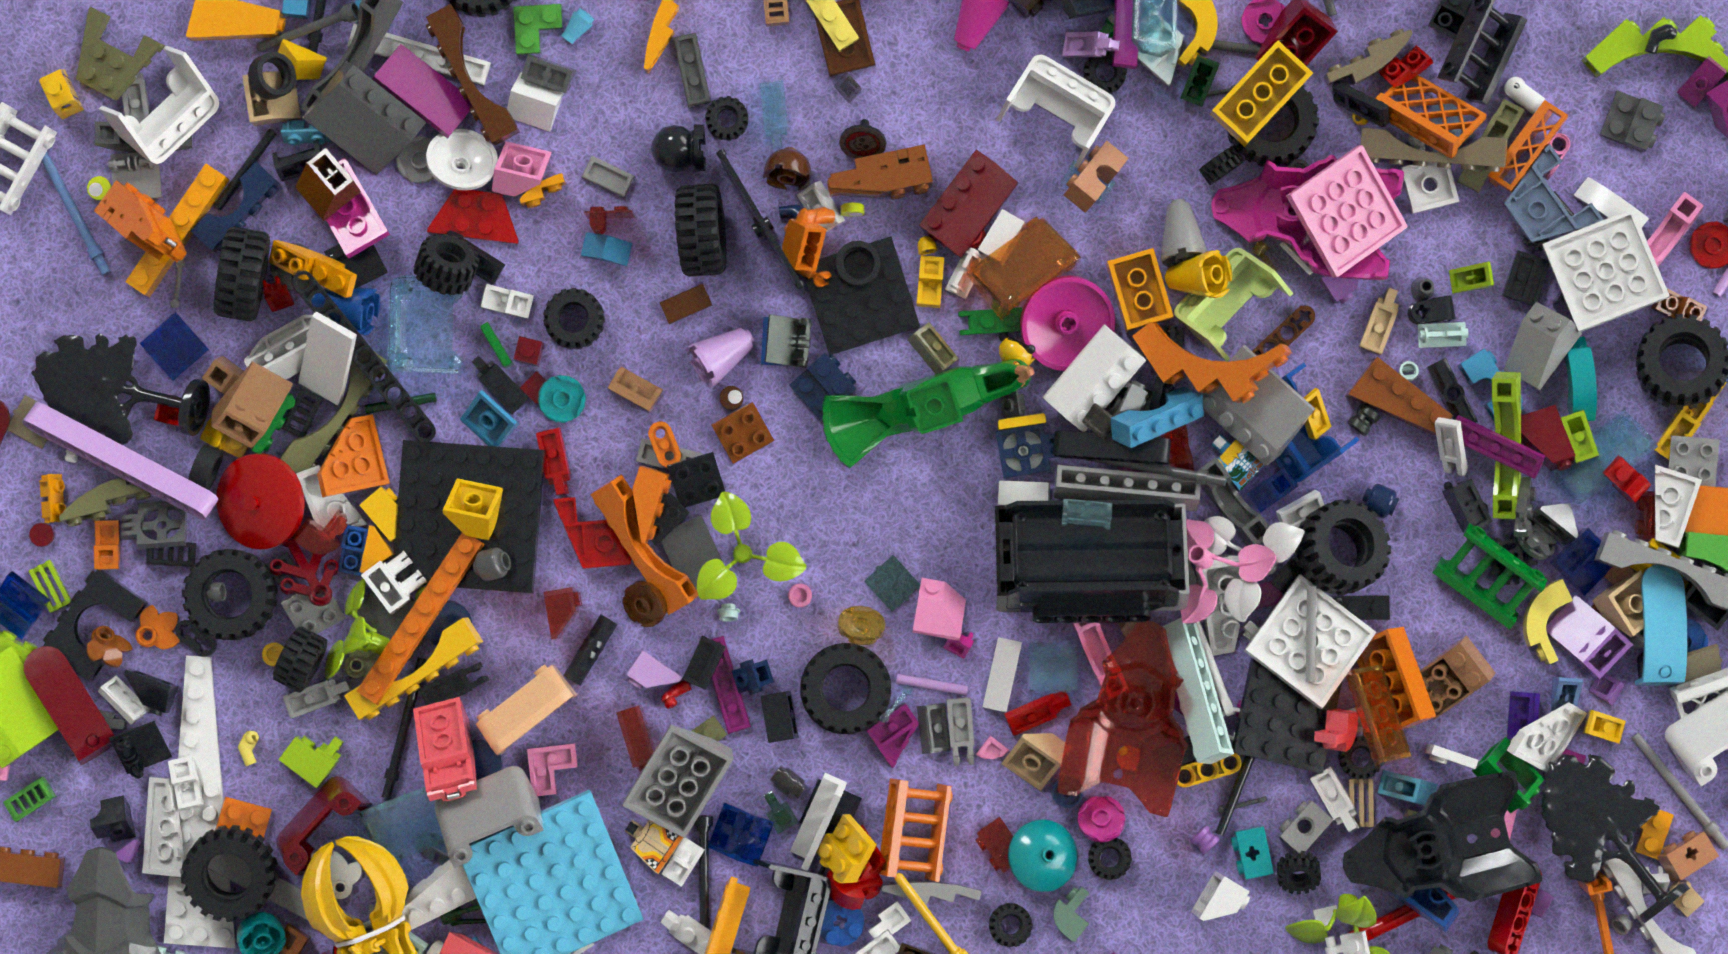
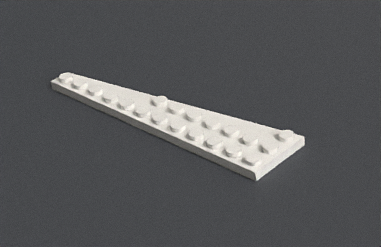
[164,655,237,948]

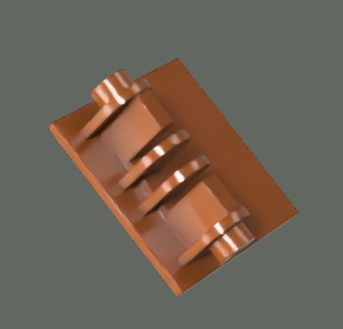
[711,402,774,464]

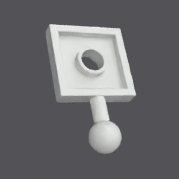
[1400,135,1460,214]

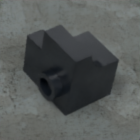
[90,795,136,842]

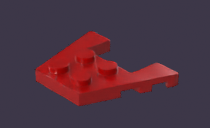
[553,497,632,569]

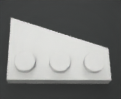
[296,465,367,540]
[1655,465,1702,548]

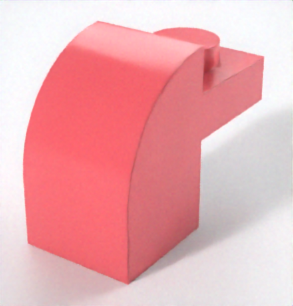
[1314,708,1359,752]

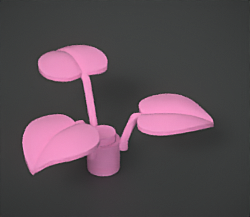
[1180,519,1276,624]

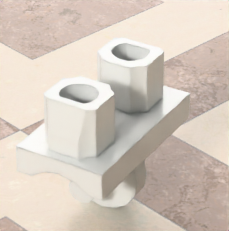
[662,838,705,887]

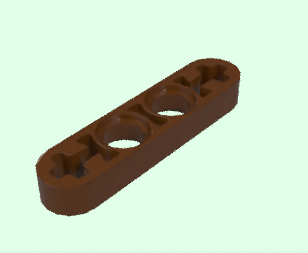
[1252,305,1315,356]

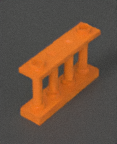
[879,778,953,882]

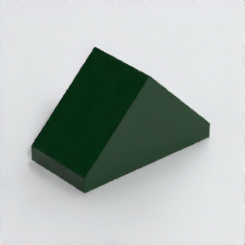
[1180,55,1220,107]

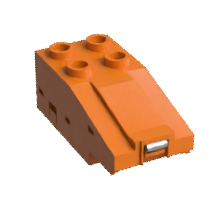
[94,180,187,263]

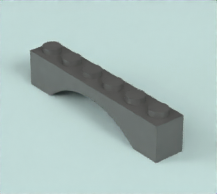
[301,0,404,112]

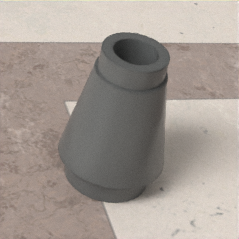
[1411,277,1434,301]

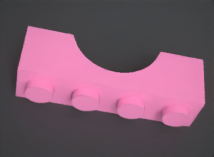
[1647,192,1704,267]
[1072,623,1129,700]

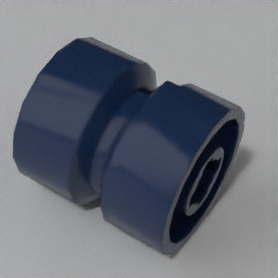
[1050,776,1083,808]

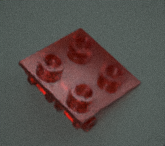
[584,206,635,234]

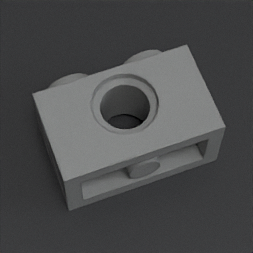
[1278,800,1333,854]

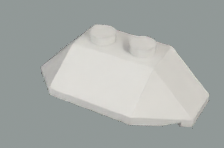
[244,315,331,379]

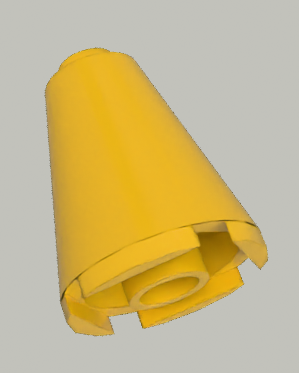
[1165,250,1232,298]

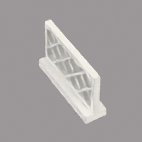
[1669,668,1728,719]

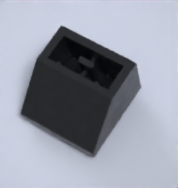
[1428,0,1473,40]

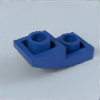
[338,524,368,576]

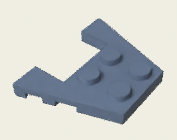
[1503,144,1604,243]

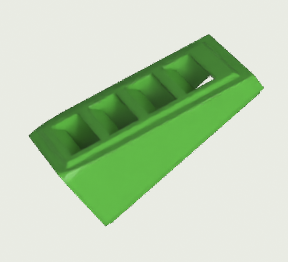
[3,777,57,823]

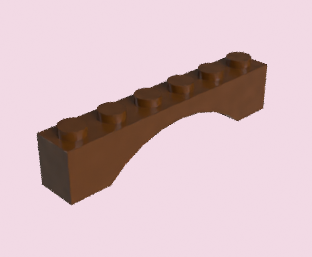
[425,4,520,146]

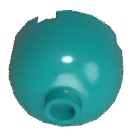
[236,912,286,954]

